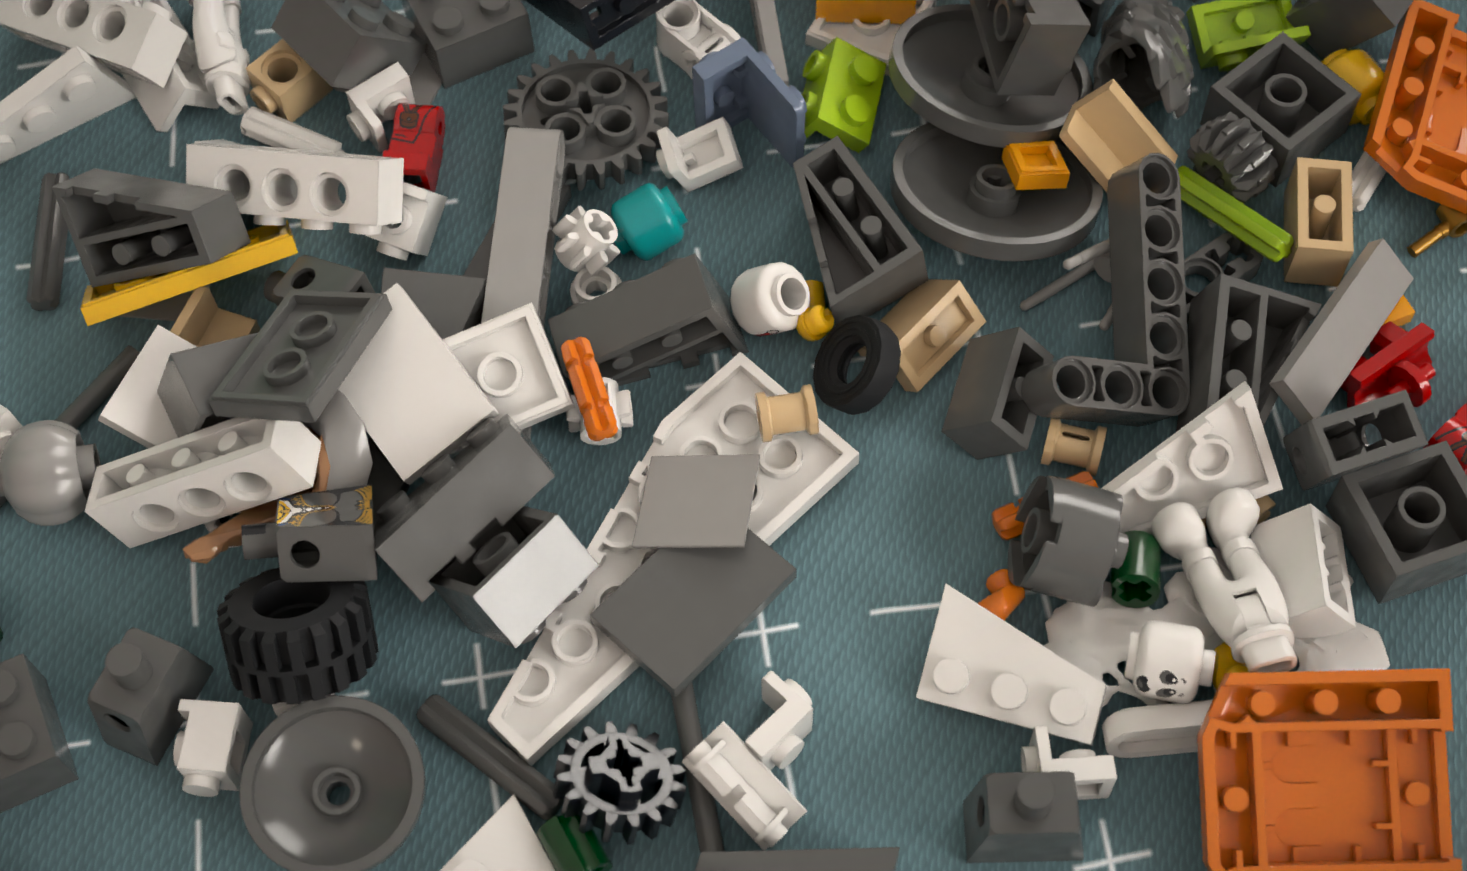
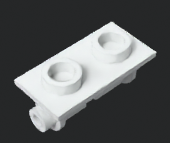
[681,721,807,850]

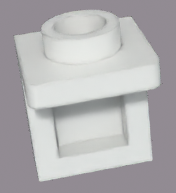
[656,117,744,193]
[745,671,813,771]

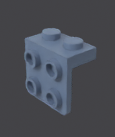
[692,37,807,168]

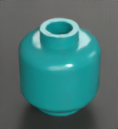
[611,183,688,261]

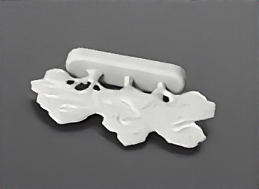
[1043,546,1390,758]

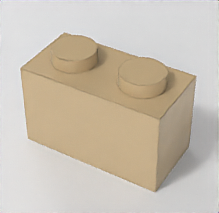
[1284,157,1354,287]

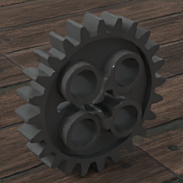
[503,49,669,191]

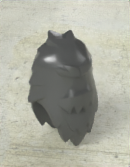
[1093,0,1195,118]

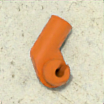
[977,569,1025,621]

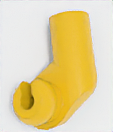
[796,280,834,342]

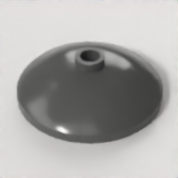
[239,696,426,871]

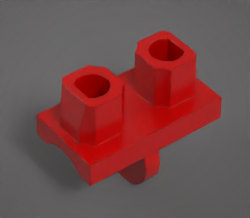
[1341,321,1436,408]

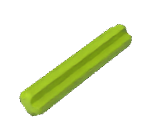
[1178,166,1294,262]

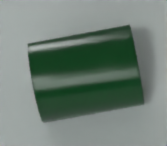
[1111,530,1161,608]
[537,815,612,871]

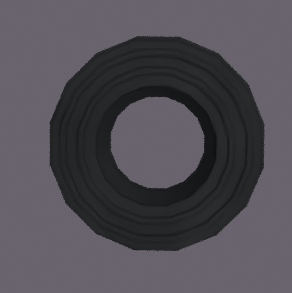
[813,315,901,415]

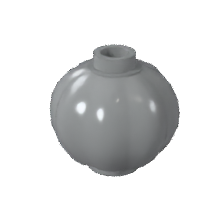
[0,420,101,526]

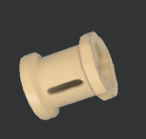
[755,384,819,443]
[1040,418,1107,476]

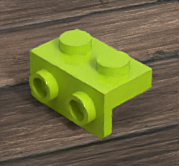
[1186,0,1311,72]
[802,37,887,153]

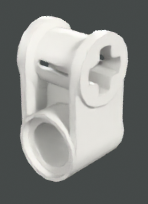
[656,0,741,80]

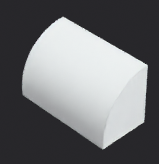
[1250,503,1357,638]

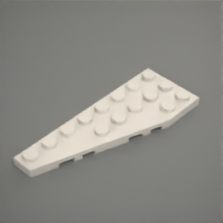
[487,352,859,766]

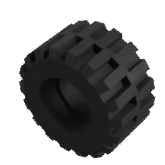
[217,568,379,705]

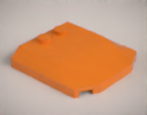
[1363,0,1467,214]
[1197,668,1463,871]

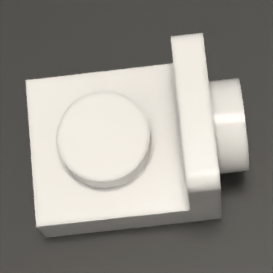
[346,62,415,153]
[1021,726,1117,800]

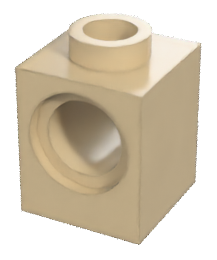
[246,39,334,123]

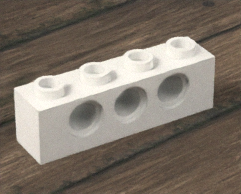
[0,0,188,88]
[186,143,404,235]
[84,417,321,548]

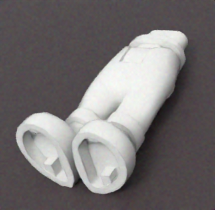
[188,0,251,115]
[1151,487,1298,672]

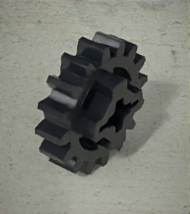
[553,722,687,845]

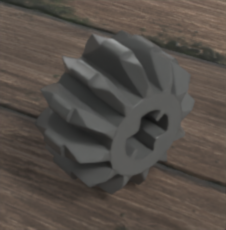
[1187,112,1278,202]

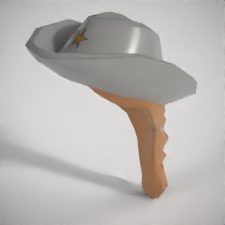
[182,390,373,564]

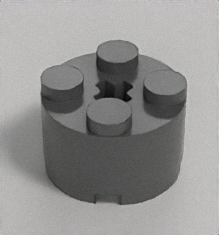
[1007,475,1129,607]

